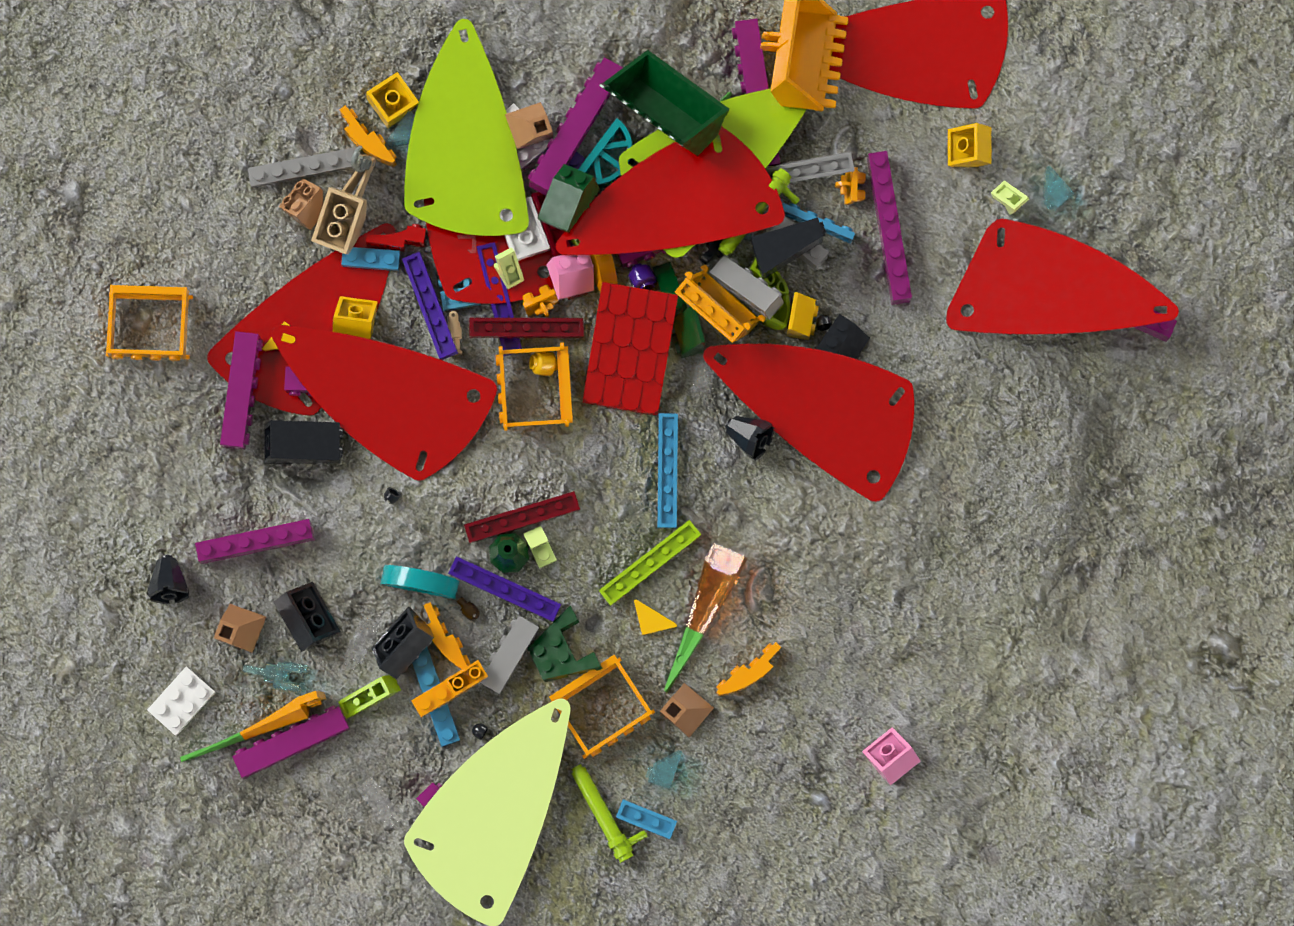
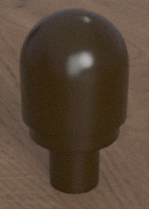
[456,597,480,621]

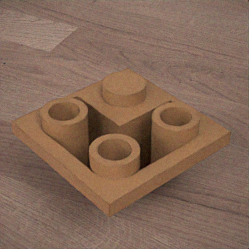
[505,102,553,150]
[279,178,323,230]
[214,604,266,653]
[660,683,714,738]

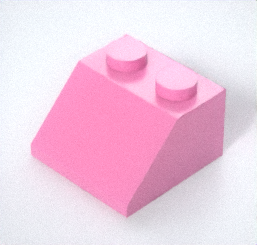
[546,255,594,300]
[862,728,921,785]

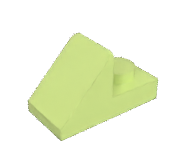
[991,181,1029,215]
[494,248,524,289]
[524,526,557,569]

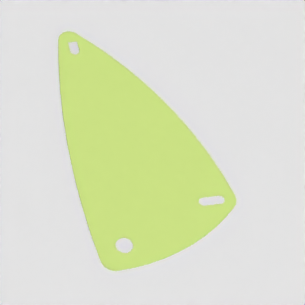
[404,699,570,926]

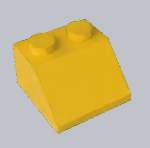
[366,72,419,129]
[948,123,992,167]
[786,292,819,340]
[333,296,377,339]

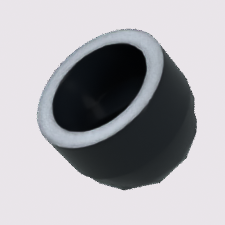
[816,315,832,331]
[384,487,401,504]
[472,723,489,740]

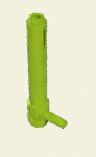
[719,168,800,256]
[571,764,648,863]

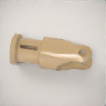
[447,311,462,356]

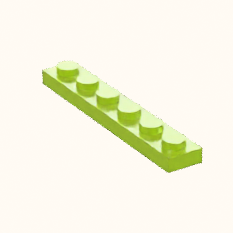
[599,520,701,606]

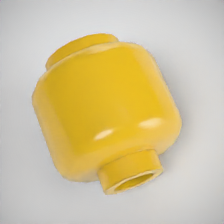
[529,352,558,376]

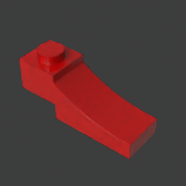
[366,224,427,252]

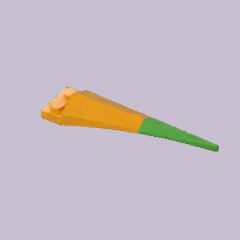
[180,691,326,762]

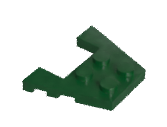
[528,606,603,682]

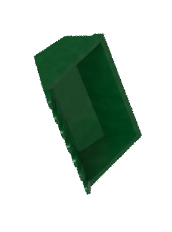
[599,50,729,156]

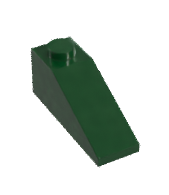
[652,262,688,316]

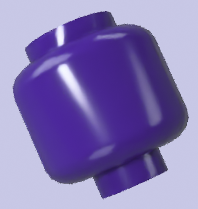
[629,264,656,290]

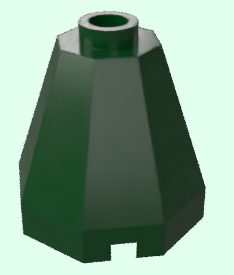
[489,533,529,574]

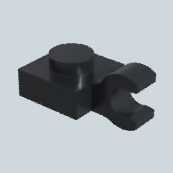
[700,239,724,265]

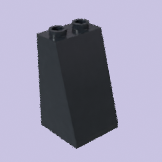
[751,217,826,279]
[264,420,343,464]

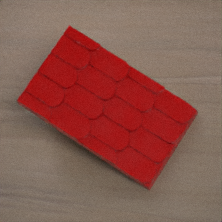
[582,282,678,416]

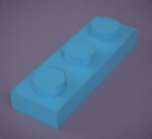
[341,247,400,271]
[616,799,677,839]

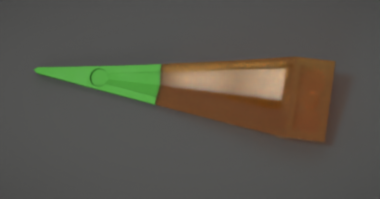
[664,543,747,693]

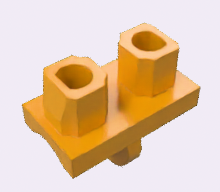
[835,167,866,205]
[523,285,559,317]

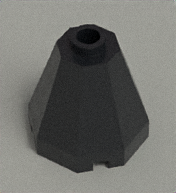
[725,416,774,461]
[148,555,189,604]

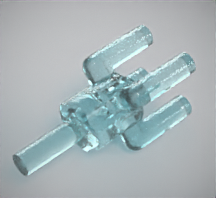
[243,661,309,693]

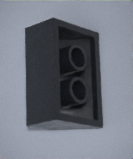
[816,314,870,359]
[274,582,341,652]
[371,606,434,679]

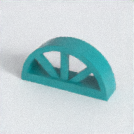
[578,118,632,189]
[380,565,459,600]

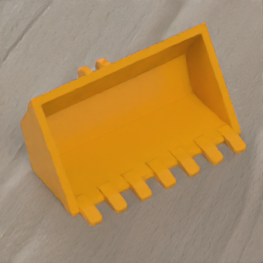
[760,0,848,111]

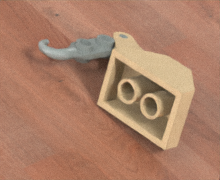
[311,146,376,254]

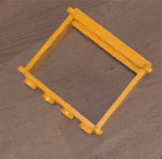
[675,265,766,343]
[106,285,193,361]
[496,342,573,431]
[548,655,656,759]

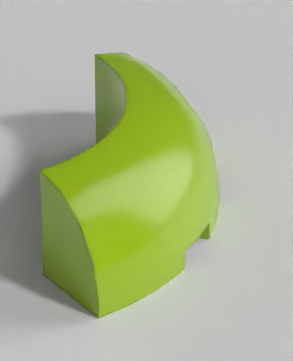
[749,257,791,330]

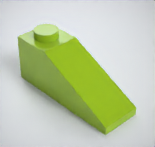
[338,675,402,719]

